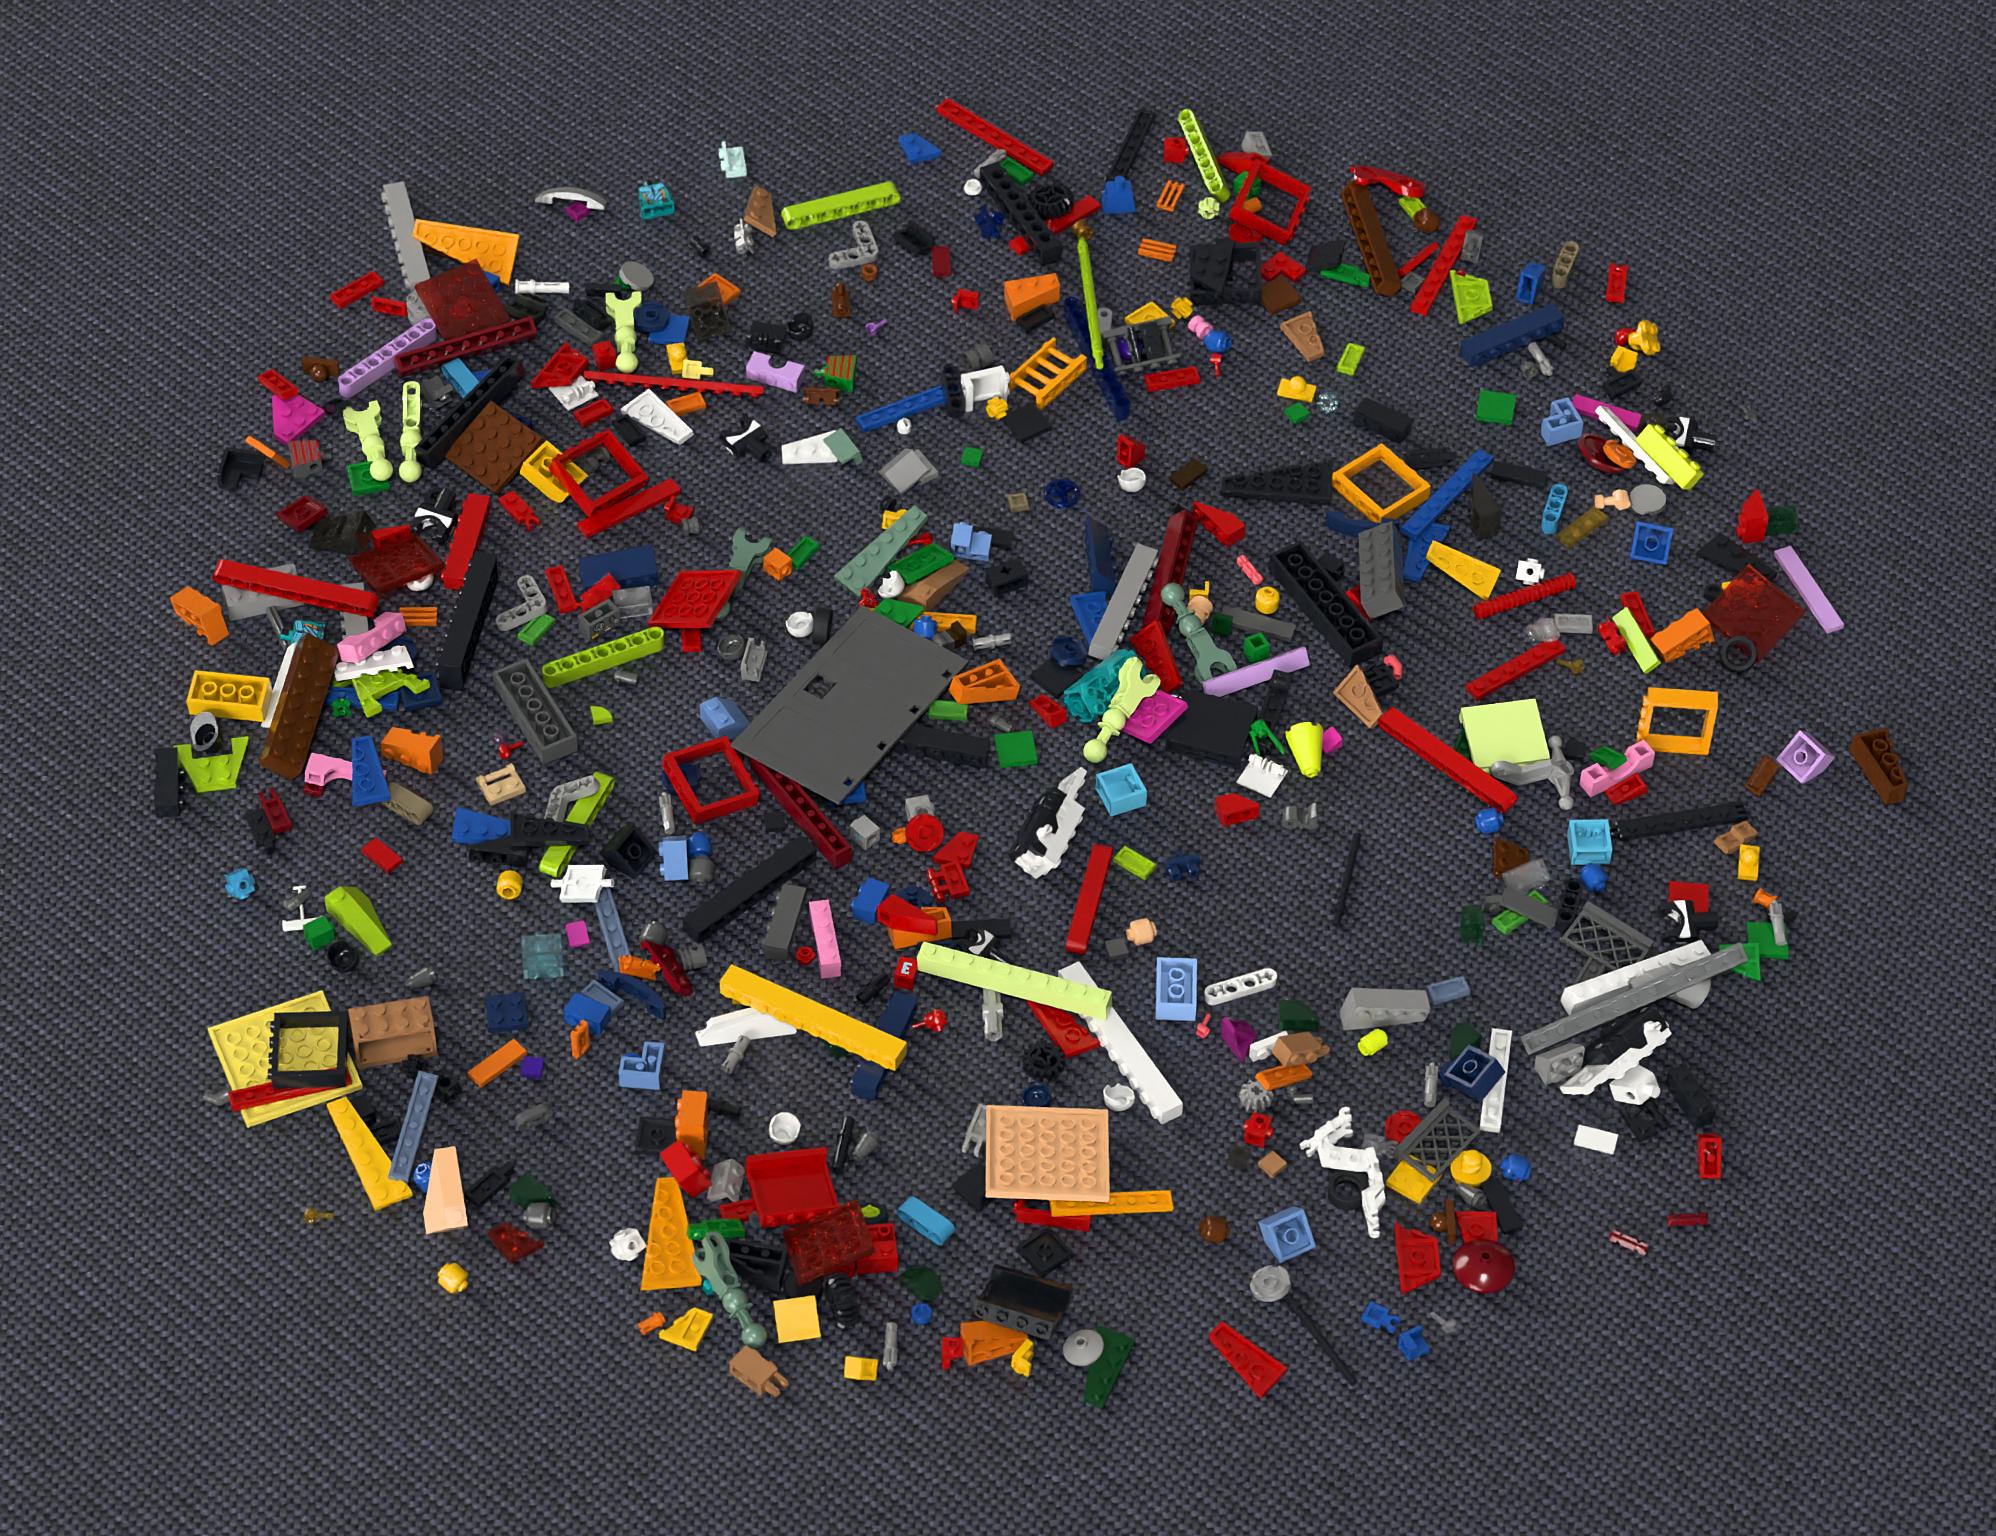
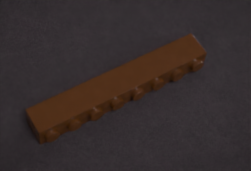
[1341,181,1402,297]

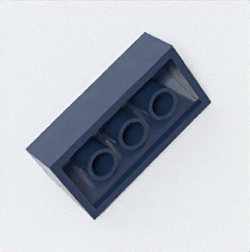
[1085,516,1118,595]
[579,544,658,594]

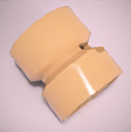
[1187,595,1213,626]

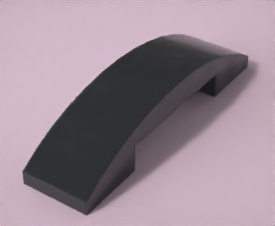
[1256,669,1292,737]

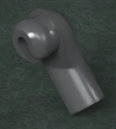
[283,889,311,911]
[1286,1084,1313,1104]
[203,1088,232,1106]

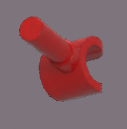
[1211,353,1222,377]
[907,533,933,546]
[499,741,523,759]

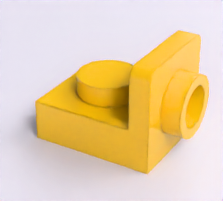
[1011,1339,1034,1377]

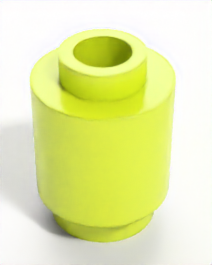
[1358,1029,1388,1056]

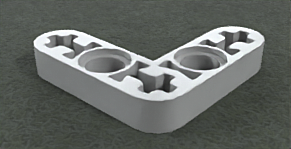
[829,221,878,269]
[495,575,548,631]
[544,775,600,822]

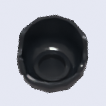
[787,312,814,339]
[326,940,359,972]

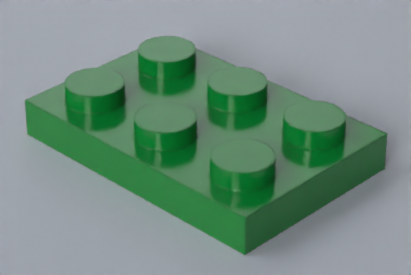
[887,543,954,584]

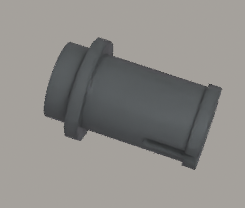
[614,669,639,686]
[990,714,1015,733]

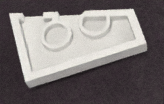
[782,430,837,464]

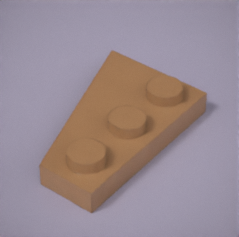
[743,185,776,237]
[1280,311,1324,362]
[1333,664,1384,729]

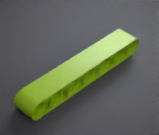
[1178,109,1230,203]
[781,182,901,230]
[542,627,665,688]
[539,771,615,878]

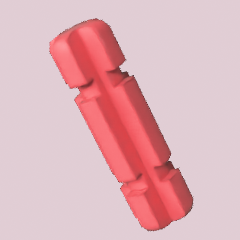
[1237,555,1263,585]

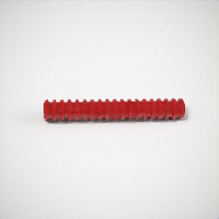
[1473,572,1576,620]

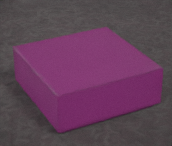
[565,200,591,222]

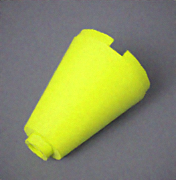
[1285,722,1323,778]

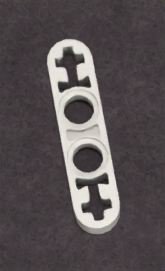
[1204,968,1277,1005]

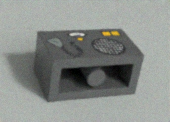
[578,599,621,642]

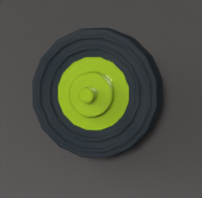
[851,1202,888,1226]

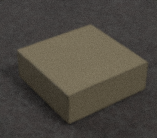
[1007,492,1029,513]

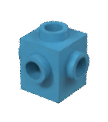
[224,868,255,900]

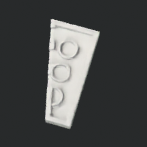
[621,389,694,445]
[333,645,413,681]

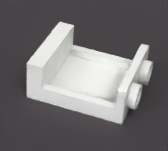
[961,366,1010,412]

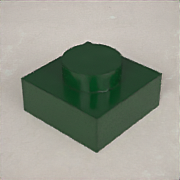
[1211,612,1233,636]

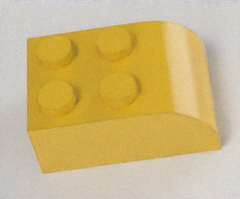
[520,440,588,503]

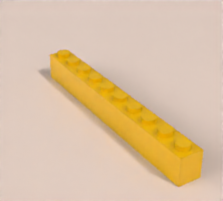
[720,964,907,1071]

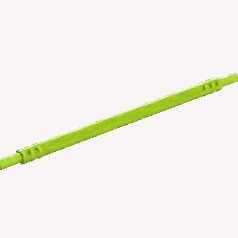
[1077,237,1104,369]

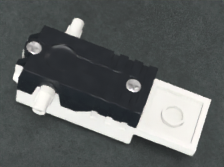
[1008,767,1087,879]

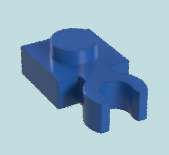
[1361,1301,1401,1333]

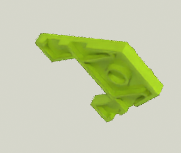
[351,668,430,718]
[173,736,249,793]

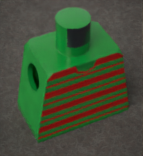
[815,355,857,393]

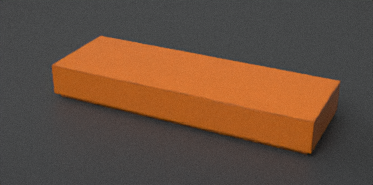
[468,1039,527,1088]
[1255,1064,1313,1091]

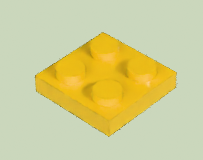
[1386,1155,1442,1205]

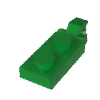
[1320,263,1371,287]
[686,1219,746,1240]

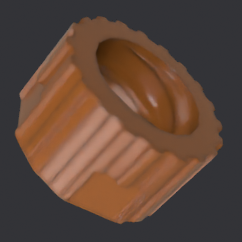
[862,264,877,281]

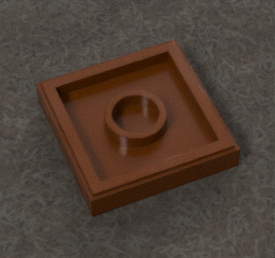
[1261,276,1302,315]

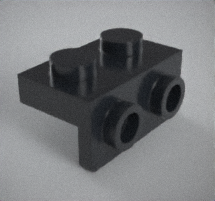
[892,220,936,256]
[573,298,613,331]

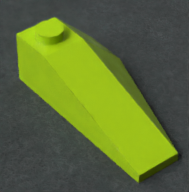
[325,886,392,957]

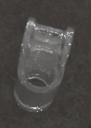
[1526,617,1560,642]

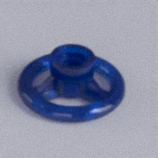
[1044,479,1081,508]

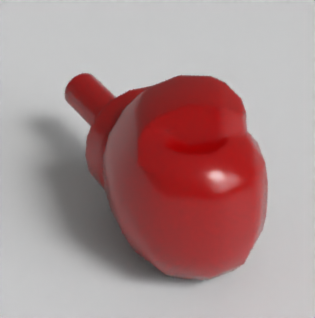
[1614,328,1638,347]
[912,1009,947,1032]

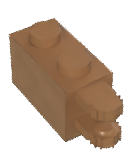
[1272,1031,1330,1067]
[729,1346,789,1397]

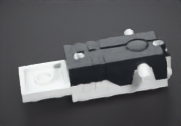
[1560,1005,1672,1095]

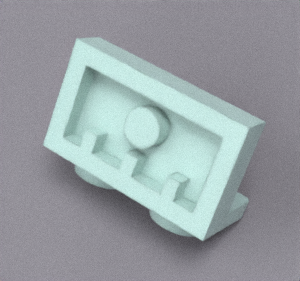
[719,142,747,178]

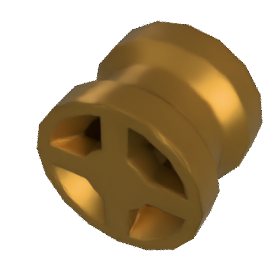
[1072,219,1094,241]

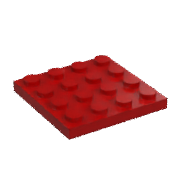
[647,570,742,628]

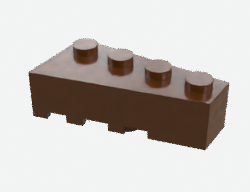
[1849,727,1908,805]

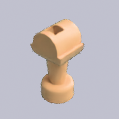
[1594,489,1631,511]

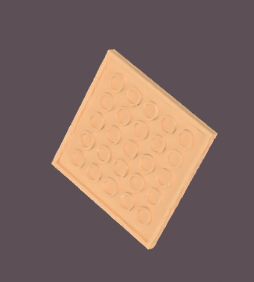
[985,1105,1110,1202]

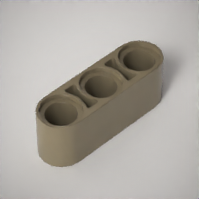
[1551,242,1579,289]
[381,782,434,825]

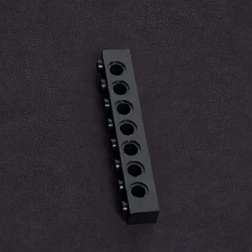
[980,162,1063,265]

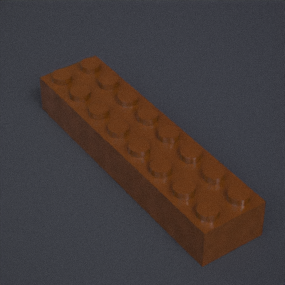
[258,633,339,781]

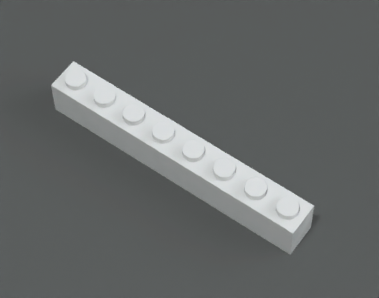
[1560,940,1711,1016]

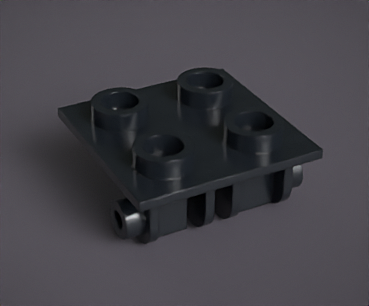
[744,321,787,353]

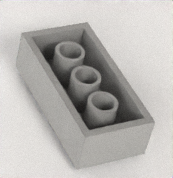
[221,563,304,621]

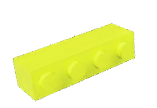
[1635,424,1704,490]

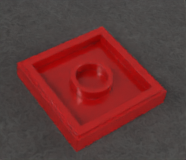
[1669,881,1709,912]

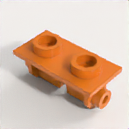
[619,954,661,981]

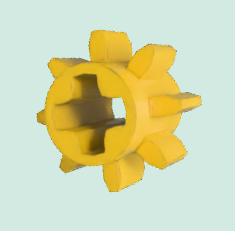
[1171,297,1193,319]
[986,396,1008,420]

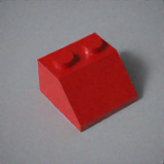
[1736,490,1769,544]

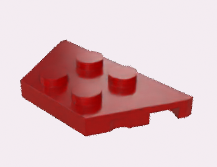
[531,342,589,388]
[1394,1223,1441,1294]

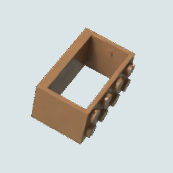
[348,996,438,1069]

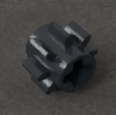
[402,1054,427,1078]

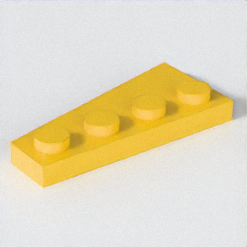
[1425,540,1501,600]

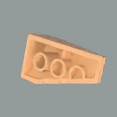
[423,1146,468,1234]

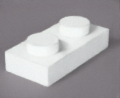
[1249,1031,1288,1062]

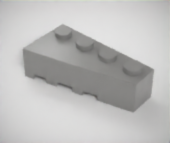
[1339,988,1431,1031]

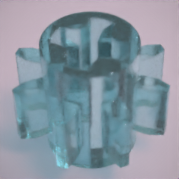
[1317,391,1341,414]

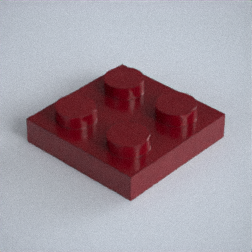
[276,495,328,532]

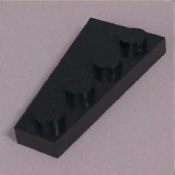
[1696,532,1777,587]
[510,811,589,846]

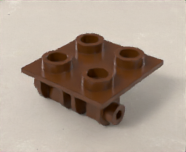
[1493,837,1529,881]

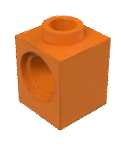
[763,548,792,581]

